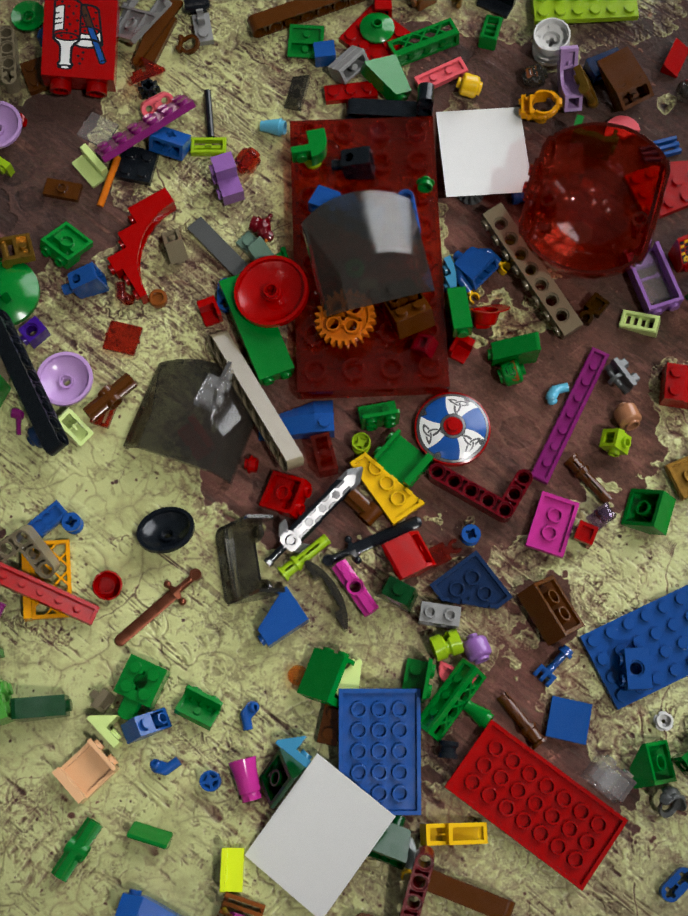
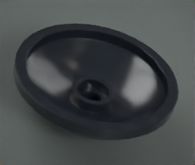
[136,507,195,554]

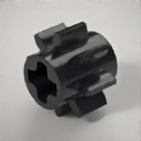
[138,78,161,99]

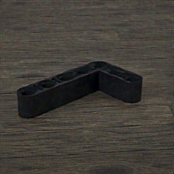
[345,82,435,126]

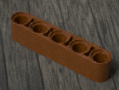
[414,870,515,916]

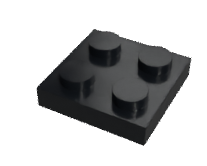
[115,146,159,186]

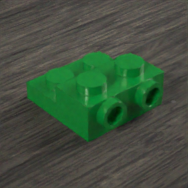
[40,221,93,270]

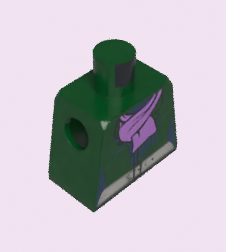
[376,576,418,613]

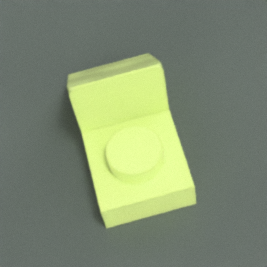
[86,715,123,749]

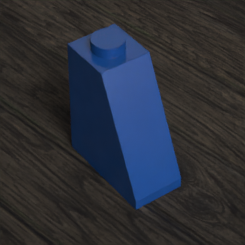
[257,586,309,648]

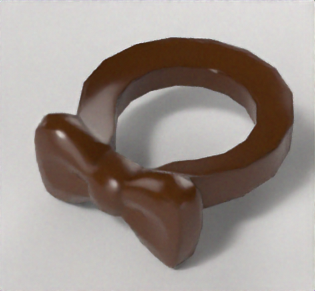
[175,34,200,55]

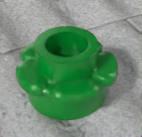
[416,176,435,193]

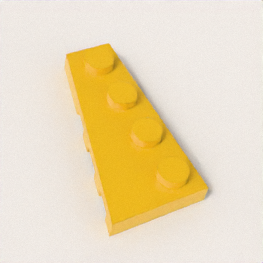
[349,452,425,526]

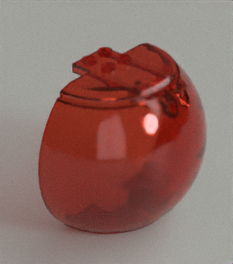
[519,122,671,279]

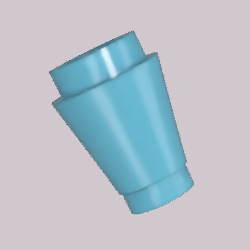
[260,118,287,136]

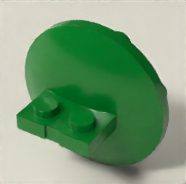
[0,258,40,326]

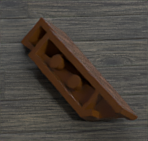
[132,0,183,71]

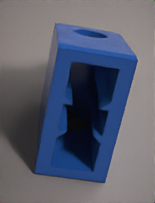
[61,262,109,299]

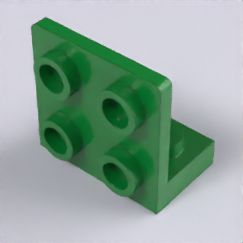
[358,400,400,431]
[402,658,436,703]

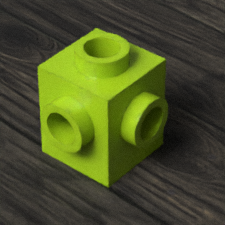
[599,428,632,457]

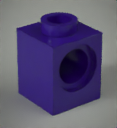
[18,316,51,349]

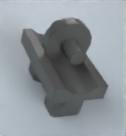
[605,357,640,395]

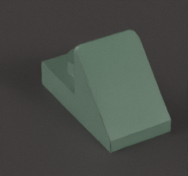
[236,231,274,261]

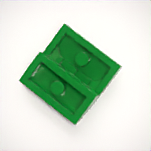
[287,24,325,59]

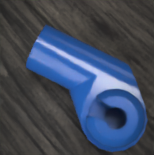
[240,701,259,731]
[150,757,182,776]

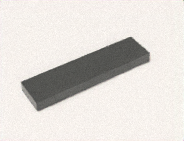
[187,217,248,276]

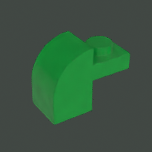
[291,128,327,166]

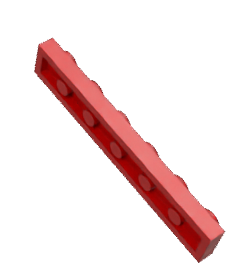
[0,562,100,626]

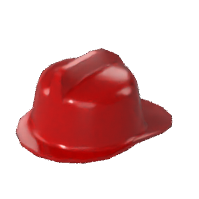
[470,304,510,329]

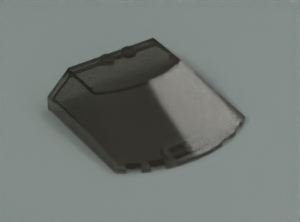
[301,190,435,318]
[123,359,255,484]

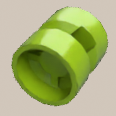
[429,628,464,662]

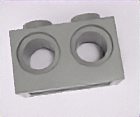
[418,601,462,630]

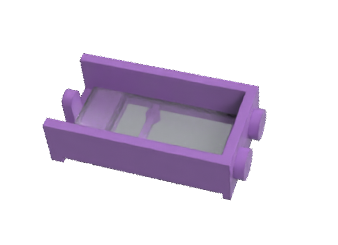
[621,241,684,316]

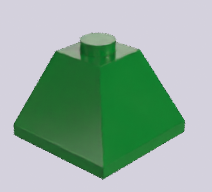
[629,740,677,789]

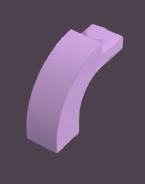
[557,45,583,112]

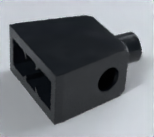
[331,146,375,180]

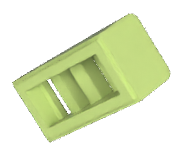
[619,309,661,338]

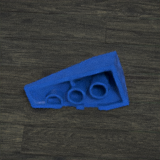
[259,400,335,441]
[115,889,182,916]

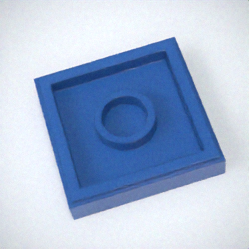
[545,696,593,745]

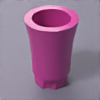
[228,755,262,803]

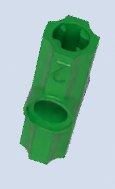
[51,817,103,882]

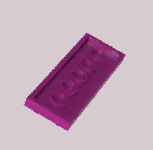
[94,94,196,163]

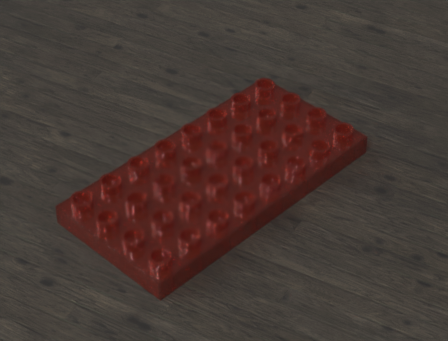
[290,116,450,399]

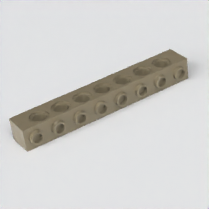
[481,203,583,340]

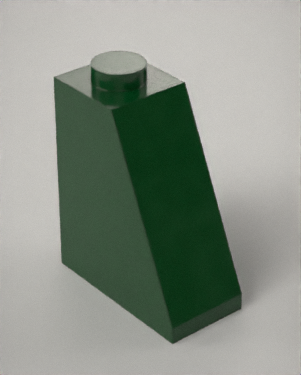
[10,694,73,722]

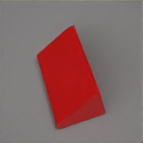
[660,38,688,78]

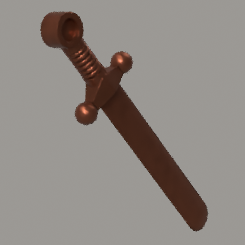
[115,568,202,646]

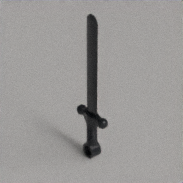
[322,517,422,567]

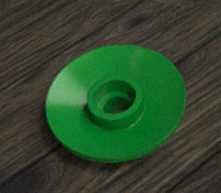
[11,1,44,32]
[360,12,395,44]

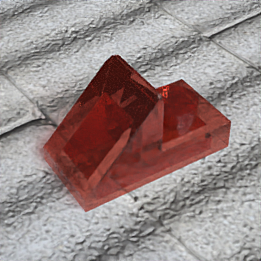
[129,57,165,84]

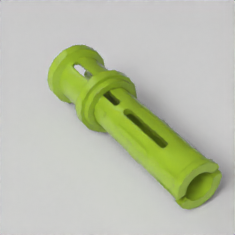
[276,534,331,582]

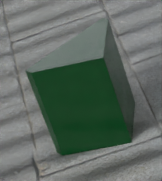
[259,748,306,809]

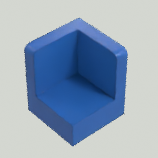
[313,40,336,67]

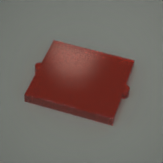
[103,320,143,356]

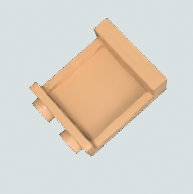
[52,738,120,804]

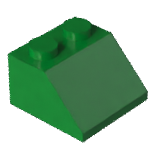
[621,488,676,536]

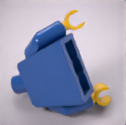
[453,247,511,305]

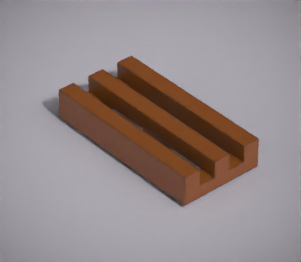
[219,892,266,916]

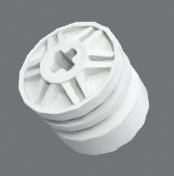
[532,18,571,66]

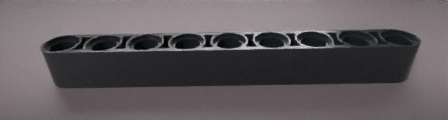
[0,309,69,456]

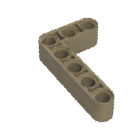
[0,525,60,579]

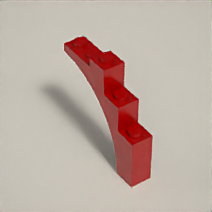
[107,188,177,305]

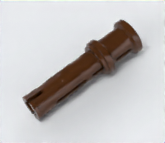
[563,453,614,505]
[497,691,548,750]

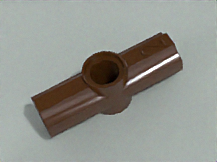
[83,373,138,422]

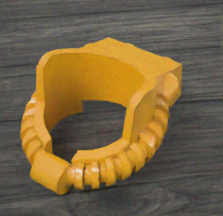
[519,90,562,124]

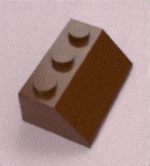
[517,575,585,646]

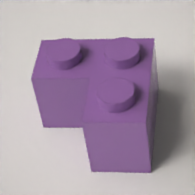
[208,151,245,206]

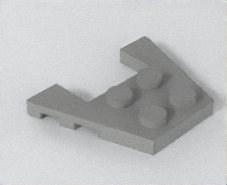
[118,0,173,44]

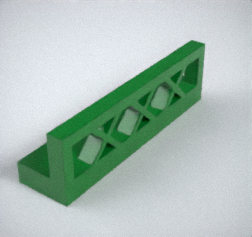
[387,18,460,67]
[421,658,487,742]

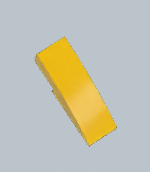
[420,822,488,846]

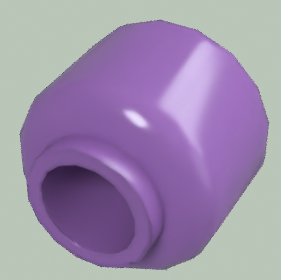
[463,633,492,664]

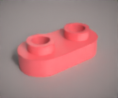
[140,91,173,116]

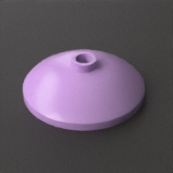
[0,101,22,149]
[37,352,93,406]

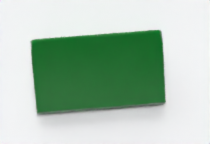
[126,821,173,849]

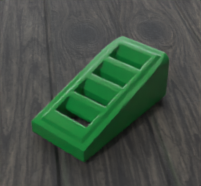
[478,14,503,51]

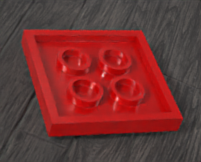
[339,4,411,60]

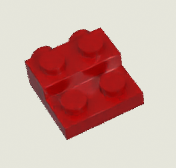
[259,470,312,520]

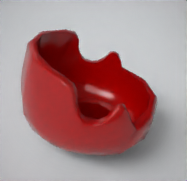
[92,570,123,600]

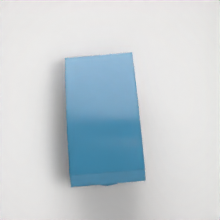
[441,256,457,294]

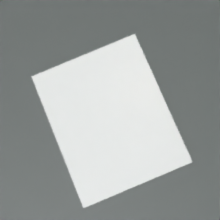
[436,107,533,197]
[245,753,396,916]

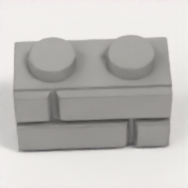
[328,45,369,85]

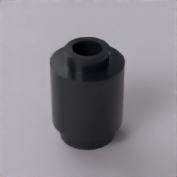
[184,0,210,15]

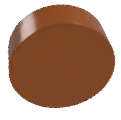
[149,289,168,309]

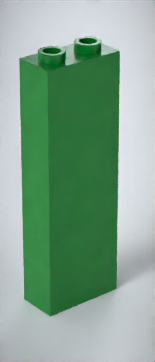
[219,274,295,386]

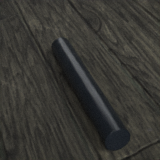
[204,89,215,137]

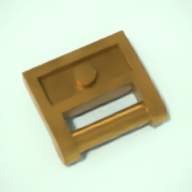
[573,64,599,109]
[0,233,36,269]

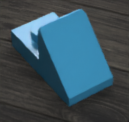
[276,736,312,768]

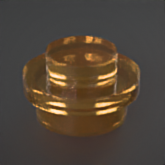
[288,665,306,686]

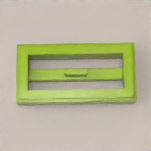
[190,137,227,156]

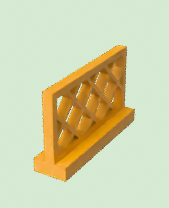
[21,539,72,622]

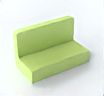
[72,143,108,188]

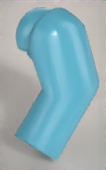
[546,383,569,405]

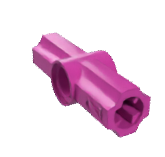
[331,559,379,617]

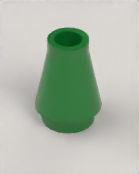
[463,700,494,728]

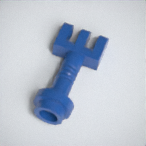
[532,644,574,688]

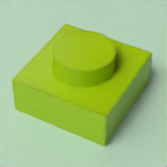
[0,157,15,177]

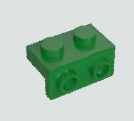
[174,685,223,731]

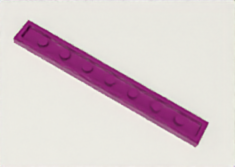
[531,347,609,485]

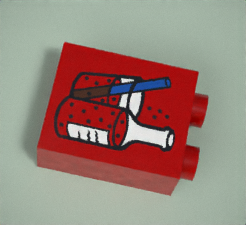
[41,0,120,98]

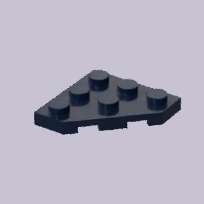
[429,550,513,610]

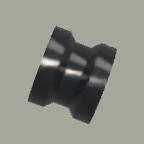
[437,740,459,759]

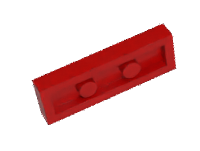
[324,81,378,105]

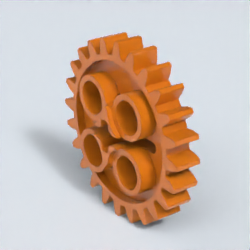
[314,289,377,349]

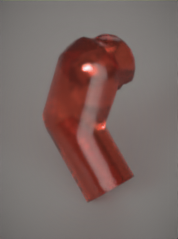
[116,281,135,305]

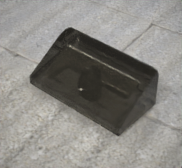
[284,75,310,112]

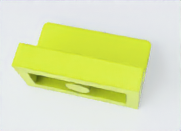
[219,847,245,893]

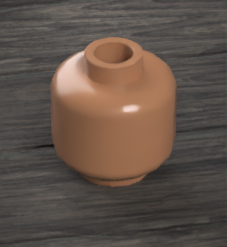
[613,402,642,431]

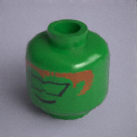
[497,359,526,387]

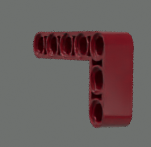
[428,463,533,523]
[356,845,435,916]

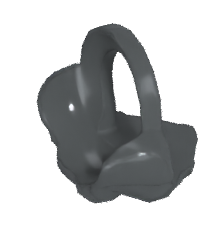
[658,786,687,818]

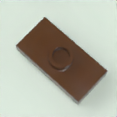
[43,178,83,203]

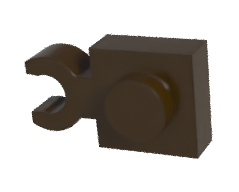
[579,292,610,326]

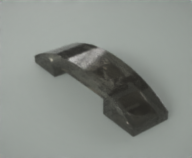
[304,560,348,633]

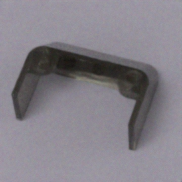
[215,514,285,604]

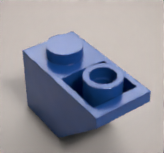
[120,707,172,744]

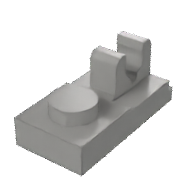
[192,8,214,46]

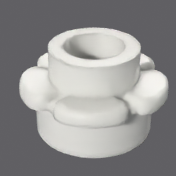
[653,711,674,731]

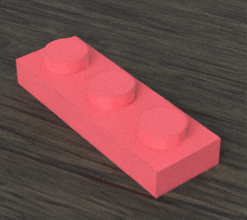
[414,56,469,89]

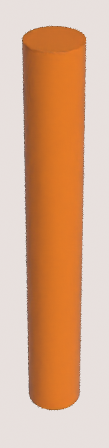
[97,156,121,208]

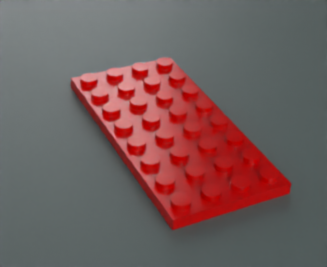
[444,719,628,891]

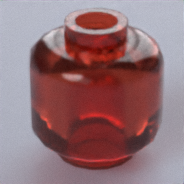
[234,147,261,175]

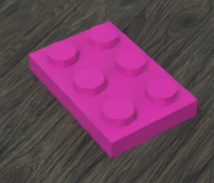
[525,491,580,559]

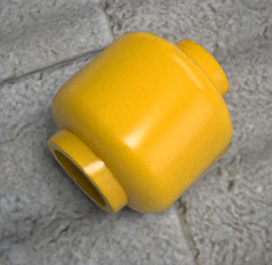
[456,72,483,99]

